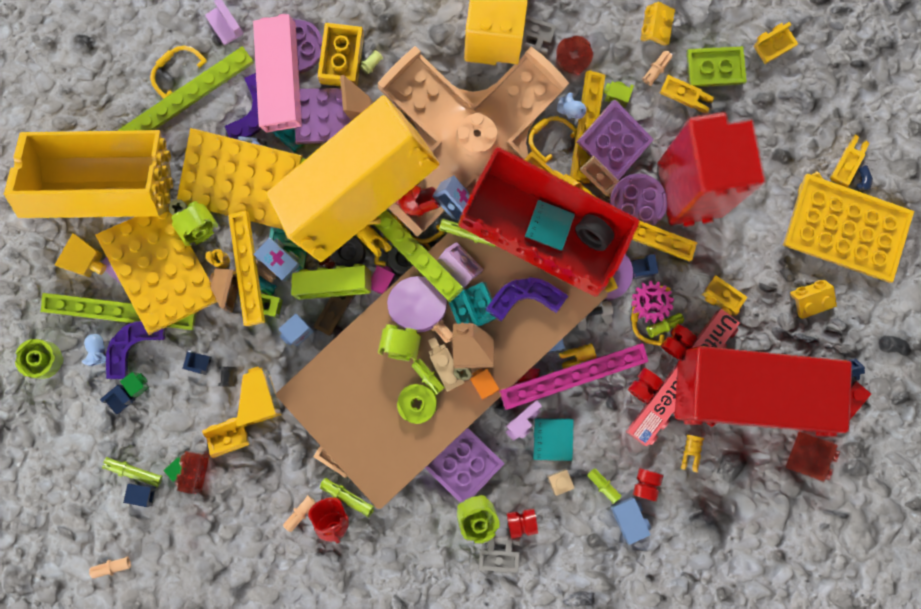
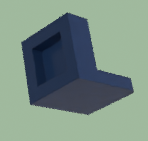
[631,254,659,279]
[182,350,212,375]
[100,384,135,414]
[123,483,156,507]

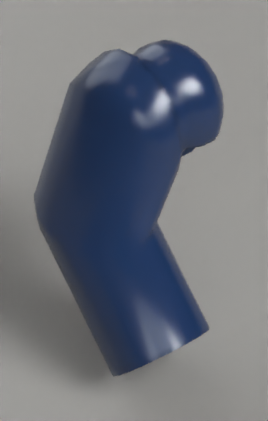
[856,165,873,193]

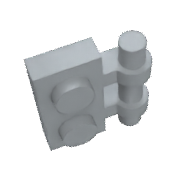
[521,16,556,57]
[479,535,520,573]

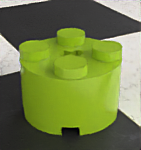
[171,201,218,246]
[378,324,421,361]
[15,339,64,379]
[457,495,500,544]

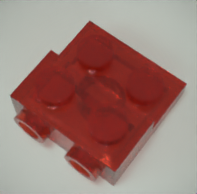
[785,431,841,484]
[175,451,210,494]

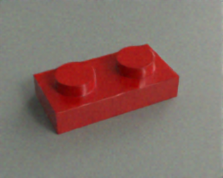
[850,381,871,420]

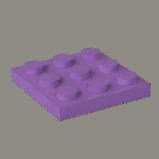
[295,88,351,144]
[576,100,654,180]
[425,428,505,503]

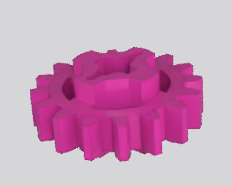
[631,281,674,323]

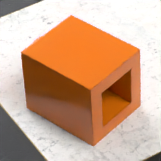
[470,368,500,400]

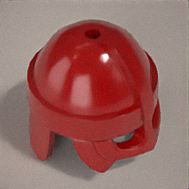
[396,182,441,216]
[308,497,349,544]

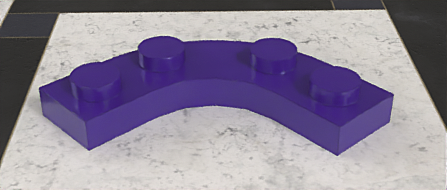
[224,73,262,139]
[485,278,568,322]
[106,321,165,379]

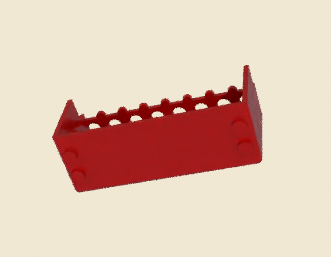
[657,112,765,227]
[458,147,640,297]
[675,346,852,437]

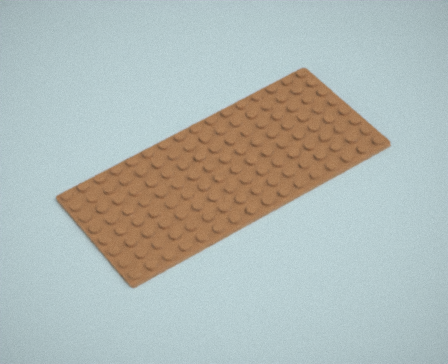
[276,233,608,509]

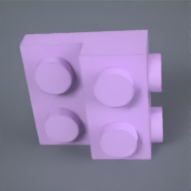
[505,400,542,441]

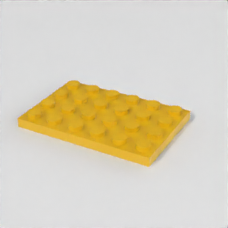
[177,128,303,230]
[782,174,914,283]
[95,206,217,335]

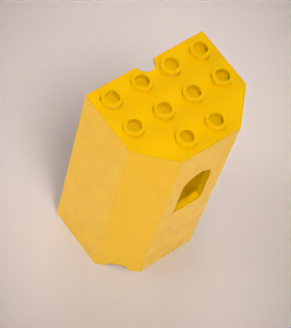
[3,130,173,218]

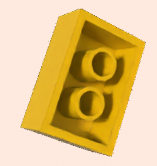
[317,23,364,87]

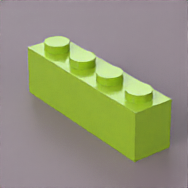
[291,264,371,300]

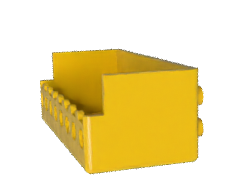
[464,0,528,65]
[266,95,440,262]

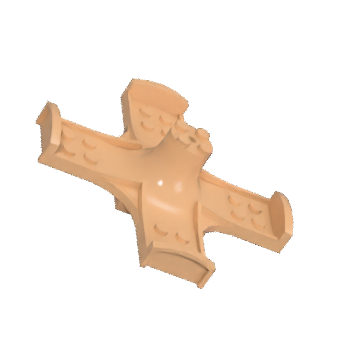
[378,46,569,239]

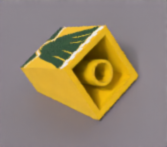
[236,367,282,427]

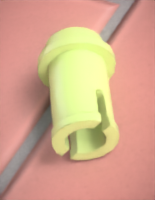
[360,50,383,74]

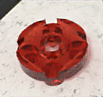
[556,35,593,74]

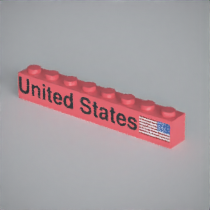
[625,309,740,446]

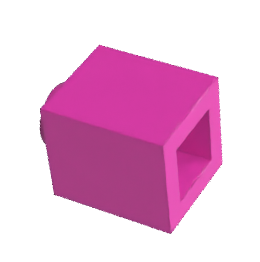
[371,266,396,295]

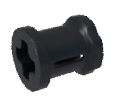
[218,366,237,387]

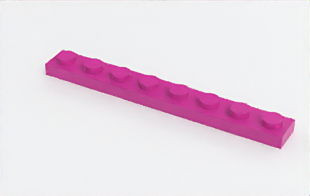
[499,343,649,409]

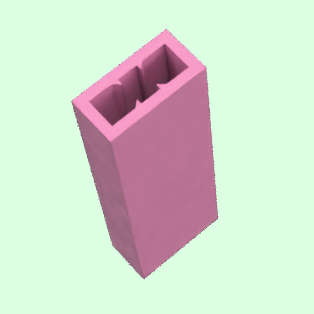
[253,14,302,133]

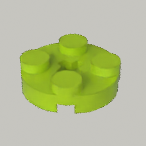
[397,384,437,424]

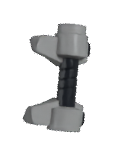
[577,299,613,330]

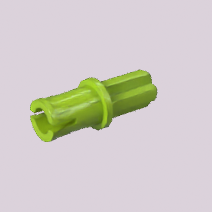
[646,313,684,338]
[412,359,445,396]
[587,468,622,504]

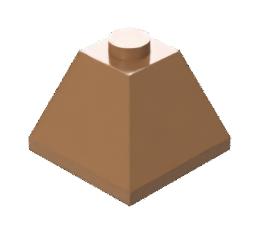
[340,75,374,121]
[209,268,239,313]
[453,323,494,369]

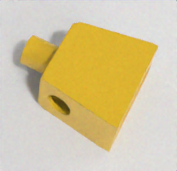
[55,233,107,277]

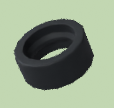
[575,214,615,251]

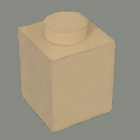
[547,469,575,496]

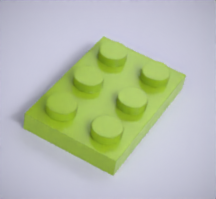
[686,46,747,87]

